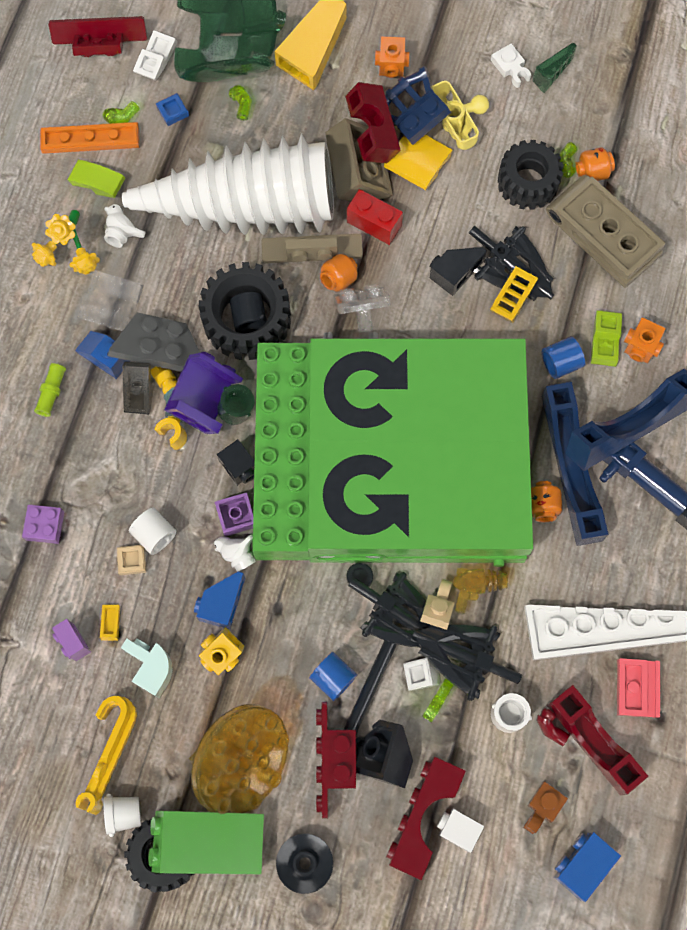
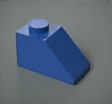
[75,331,130,379]
[194,571,245,630]

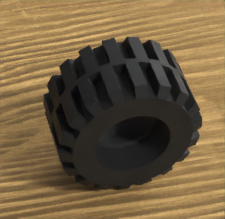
[497,140,563,210]
[124,819,194,892]

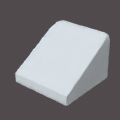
[403,658,441,691]

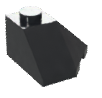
[356,719,413,788]

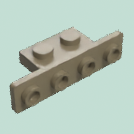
[261,234,363,263]

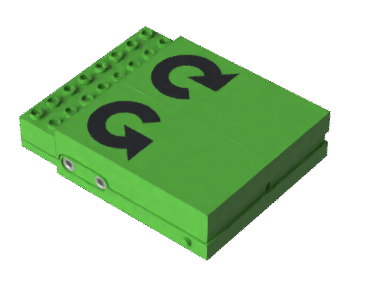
[253,332,533,567]

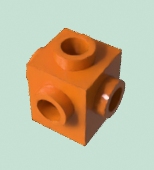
[375,36,409,78]
[624,317,666,364]

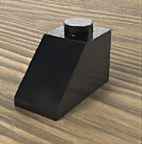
[429,247,487,296]

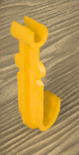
[76,696,137,815]

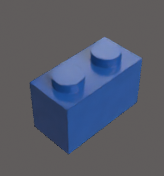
[554,832,621,902]

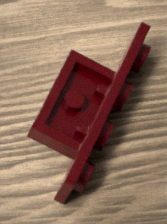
[48,16,147,57]
[316,702,356,819]

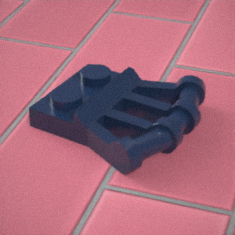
[385,66,451,145]

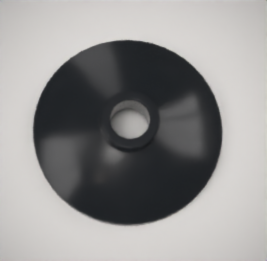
[276,834,334,894]

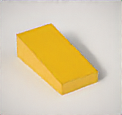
[100,605,120,641]

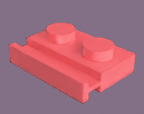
[617,658,660,718]

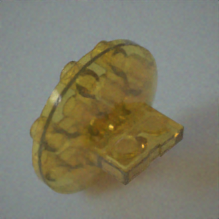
[189,704,289,814]

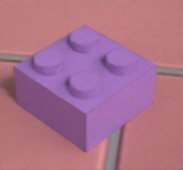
[215,492,253,537]
[22,505,64,544]
[52,619,91,661]

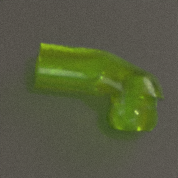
[103,101,140,124]

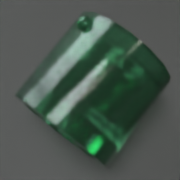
[217,384,255,425]

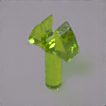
[422,678,454,722]

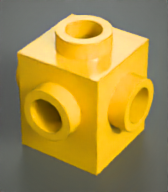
[199,627,244,675]

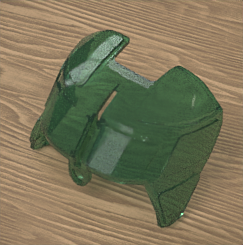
[174,0,286,82]

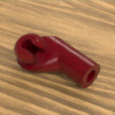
[536,708,570,747]

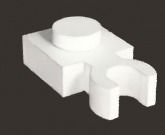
[491,44,531,88]

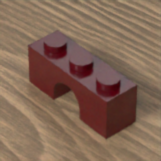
[345,82,401,164]

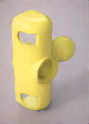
[432,81,489,150]

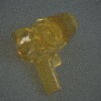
[452,568,508,614]

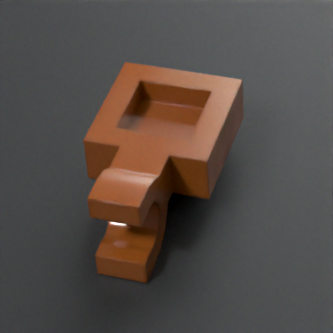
[523,781,568,834]

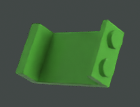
[148,811,264,874]

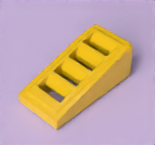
[490,266,538,323]

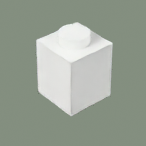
[437,809,484,853]

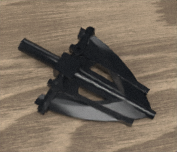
[469,226,554,301]
[348,572,429,648]
[412,624,522,701]

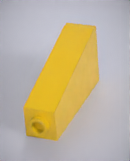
[274,0,347,90]

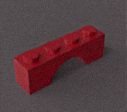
[547,685,649,796]
[386,757,466,880]

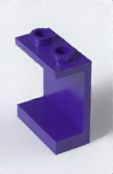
[164,352,243,434]

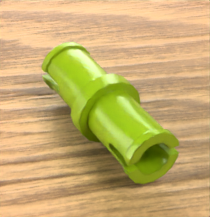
[34,363,66,417]

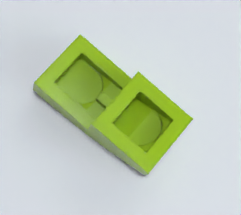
[67,159,125,198]
[590,310,622,367]

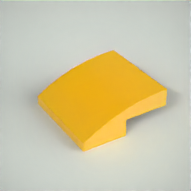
[384,135,453,190]

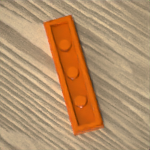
[40,122,139,154]

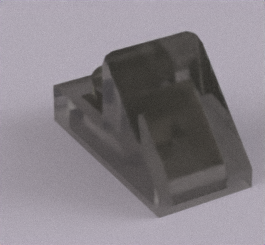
[122,361,155,415]

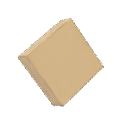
[117,545,147,575]

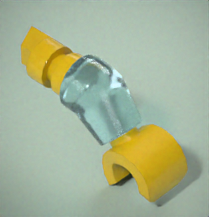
[149,366,187,450]

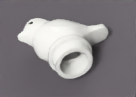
[104,204,146,248]
[214,534,256,572]

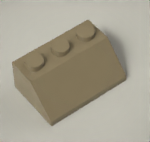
[325,118,393,202]

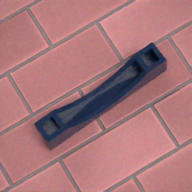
[565,368,687,471]
[541,382,609,546]

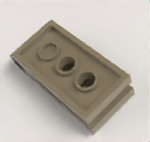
[546,175,665,288]

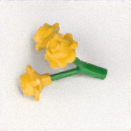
[31,210,100,275]

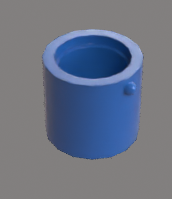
[541,336,585,379]
[309,652,358,701]

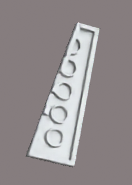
[524,605,687,660]

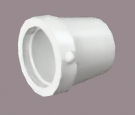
[104,794,141,837]

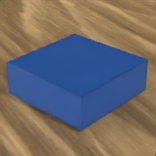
[156,93,189,126]

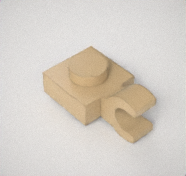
[421,579,455,630]

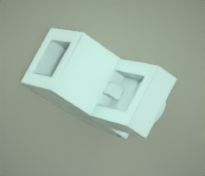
[121,638,172,698]

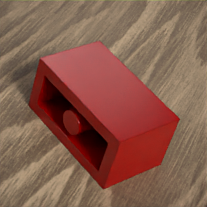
[347,189,403,245]

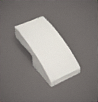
[133,31,177,81]

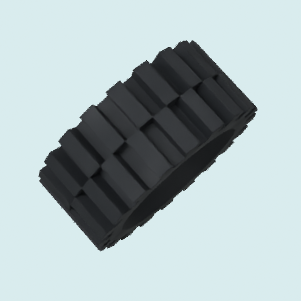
[198,262,291,360]

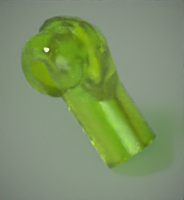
[229,85,252,121]
[559,142,578,178]

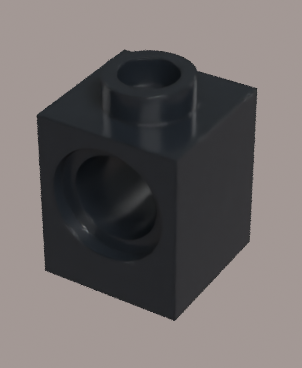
[217,439,255,486]

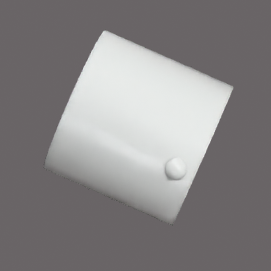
[129,508,176,555]
[491,693,532,733]

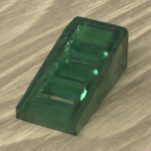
[533,43,577,93]

